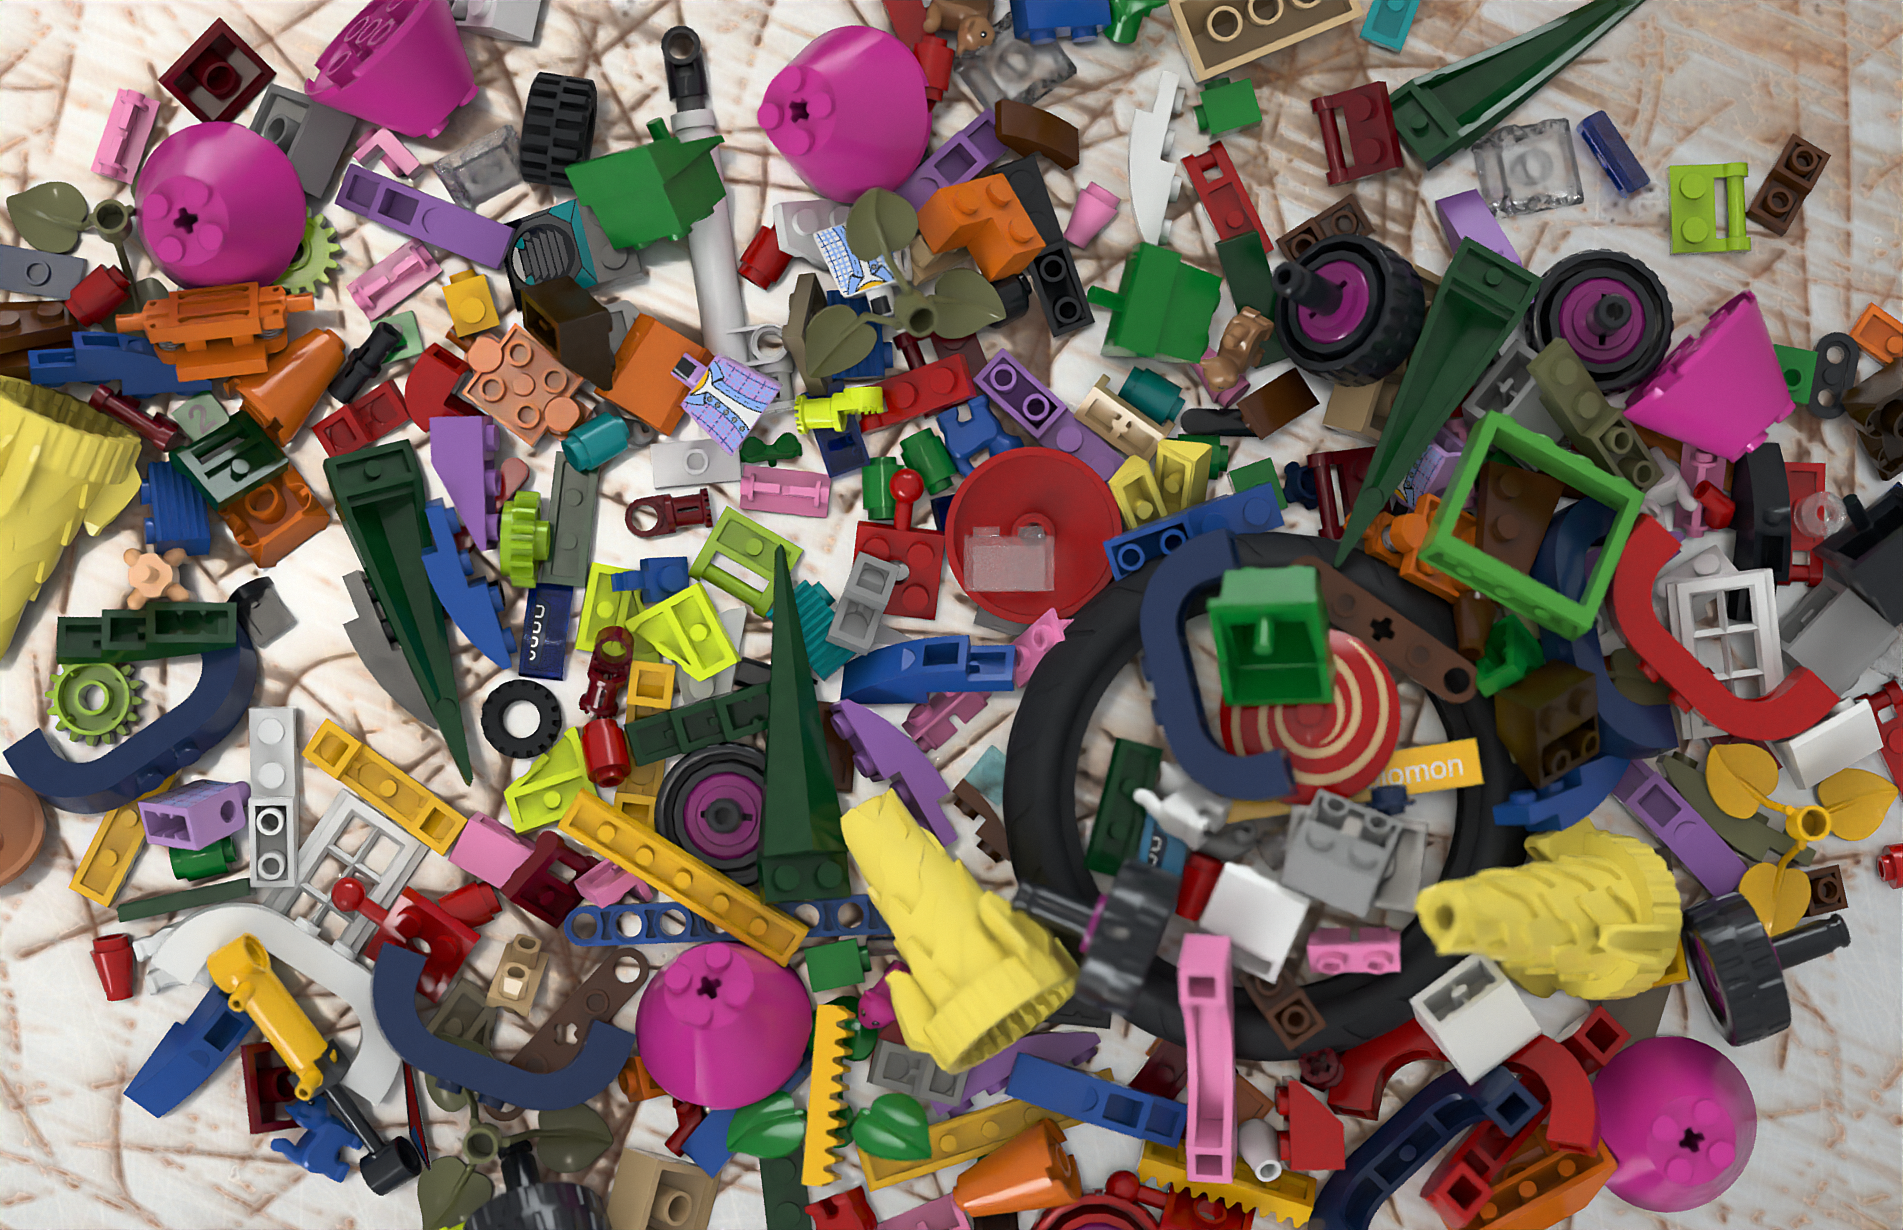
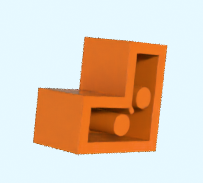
[916,173,1046,282]

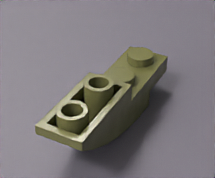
[1526,338,1665,494]
[1656,751,1817,867]

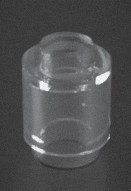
[1794,491,1847,538]

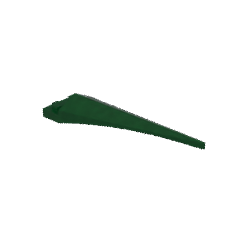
[1389,0,1646,171]
[1332,236,1543,569]
[322,438,473,787]
[756,544,851,905]

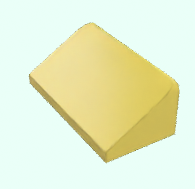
[1154,439,1212,515]
[1108,454,1168,531]

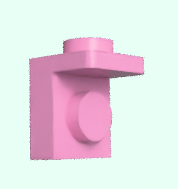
[353,127,426,181]
[574,858,653,909]

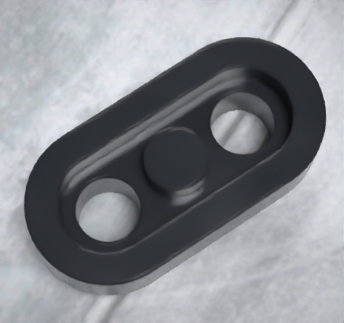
[1805,332,1859,420]

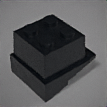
[1812,486,1903,628]

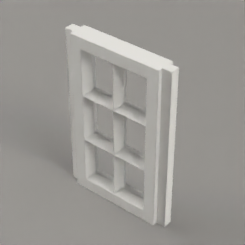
[1665,568,1784,740]
[262,788,430,953]

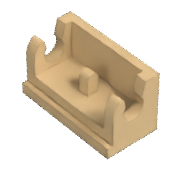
[1073,374,1176,463]

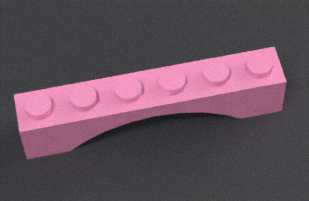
[1178,934,1238,1184]

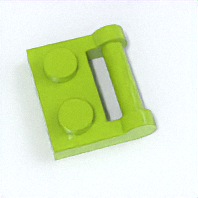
[1667,162,1751,255]
[688,506,804,619]

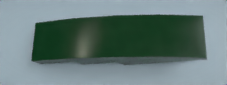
[56,602,237,664]
[623,680,770,767]

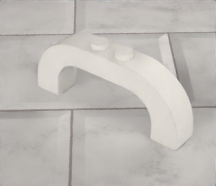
[151,902,401,1106]

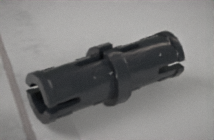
[327,321,402,405]

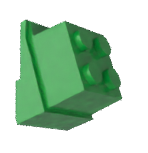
[564,117,727,250]
[1086,242,1222,364]
[1207,565,1337,706]

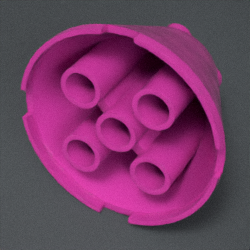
[304,0,479,139]
[757,25,932,203]
[134,121,307,290]
[1621,289,1797,463]
[635,940,813,1110]
[1592,1035,1757,1213]

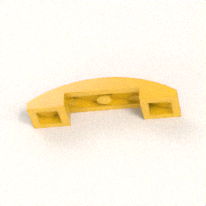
[613,660,676,833]
[301,718,469,857]

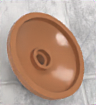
[0,774,46,887]

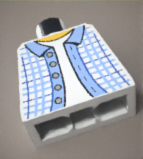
[813,222,913,316]

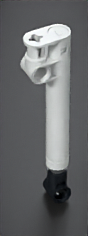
[661,26,797,415]

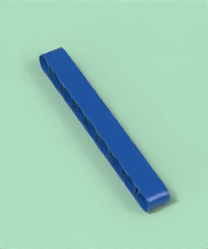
[564,894,893,947]

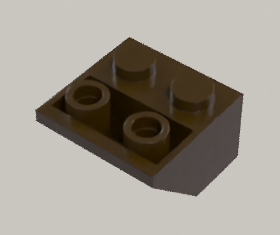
[521,275,616,392]
[1495,659,1600,789]

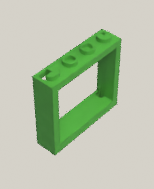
[1416,409,1646,642]

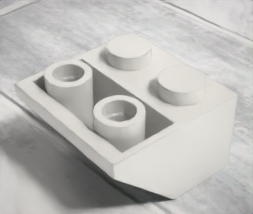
[448,0,541,41]
[1773,696,1884,790]
[1196,862,1311,983]
[1409,954,1542,1086]

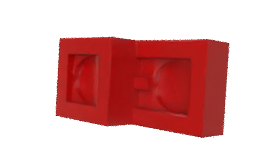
[311,379,412,458]

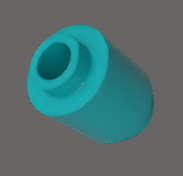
[1118,366,1186,426]
[561,411,630,472]

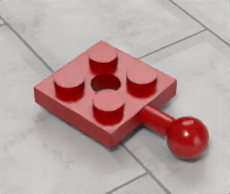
[852,468,945,620]
[331,877,481,1004]
[1105,1170,1256,1230]

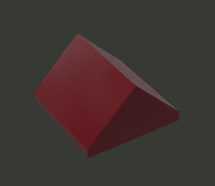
[158,17,277,123]
[240,1040,324,1135]

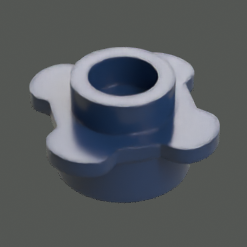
[1282,461,1318,510]
[1365,784,1416,816]

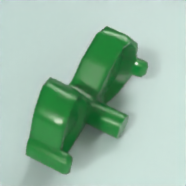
[740,432,803,467]

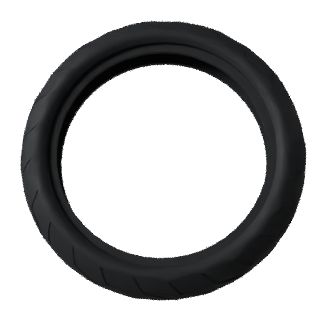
[1003,532,1532,1061]

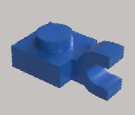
[611,557,689,603]

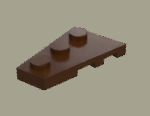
[0,300,79,354]
[1471,461,1566,591]

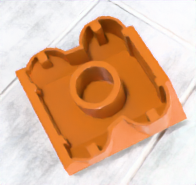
[593,313,715,437]
[217,443,330,568]

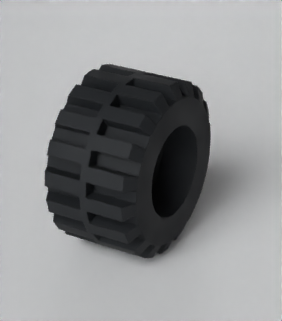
[519,72,597,189]

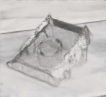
[953,11,1077,114]
[1471,118,1584,220]
[433,124,531,213]

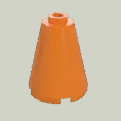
[223,328,346,448]
[953,1117,1082,1217]

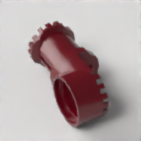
[625,488,713,539]
[579,626,634,719]
[1298,1047,1345,1092]

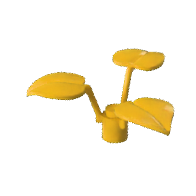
[1705,743,1899,937]

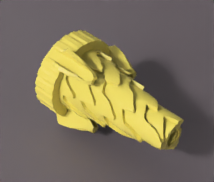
[0,375,143,661]
[840,788,1080,1075]
[1415,817,1682,1000]

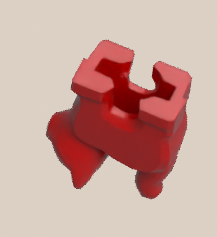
[804,1185,877,1230]

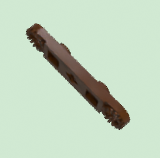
[1288,556,1478,704]
[483,947,650,1122]

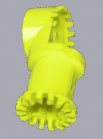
[794,387,883,434]

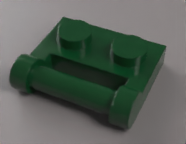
[168,410,289,512]

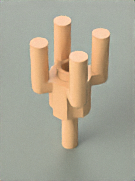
[123,548,198,610]

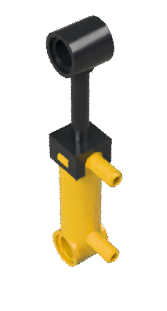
[207,933,422,1196]

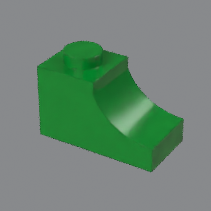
[1476,613,1544,698]

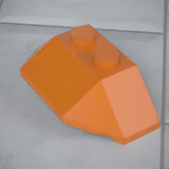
[1440,1124,1618,1230]

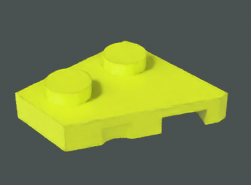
[574,562,660,663]
[624,582,742,682]
[503,726,599,836]

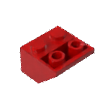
[1274,1075,1345,1171]

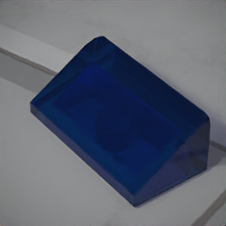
[1576,110,1650,199]

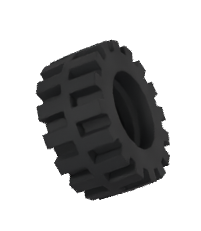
[481,679,562,759]

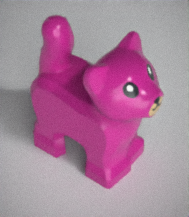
[857,960,912,1029]

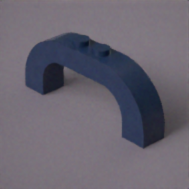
[1529,496,1679,759]
[1140,528,1299,802]
[2,618,257,814]
[370,942,637,1111]
[1307,1064,1543,1230]

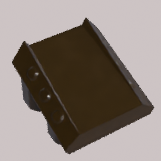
[1842,357,1903,481]

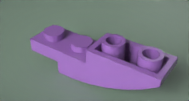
[893,107,1010,233]
[334,163,516,270]
[973,348,1125,493]
[828,699,958,847]
[1611,759,1748,897]
[930,1030,1101,1118]

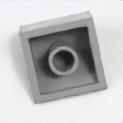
[249,83,357,199]

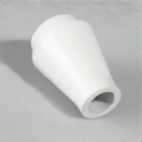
[1238,1118,1282,1182]

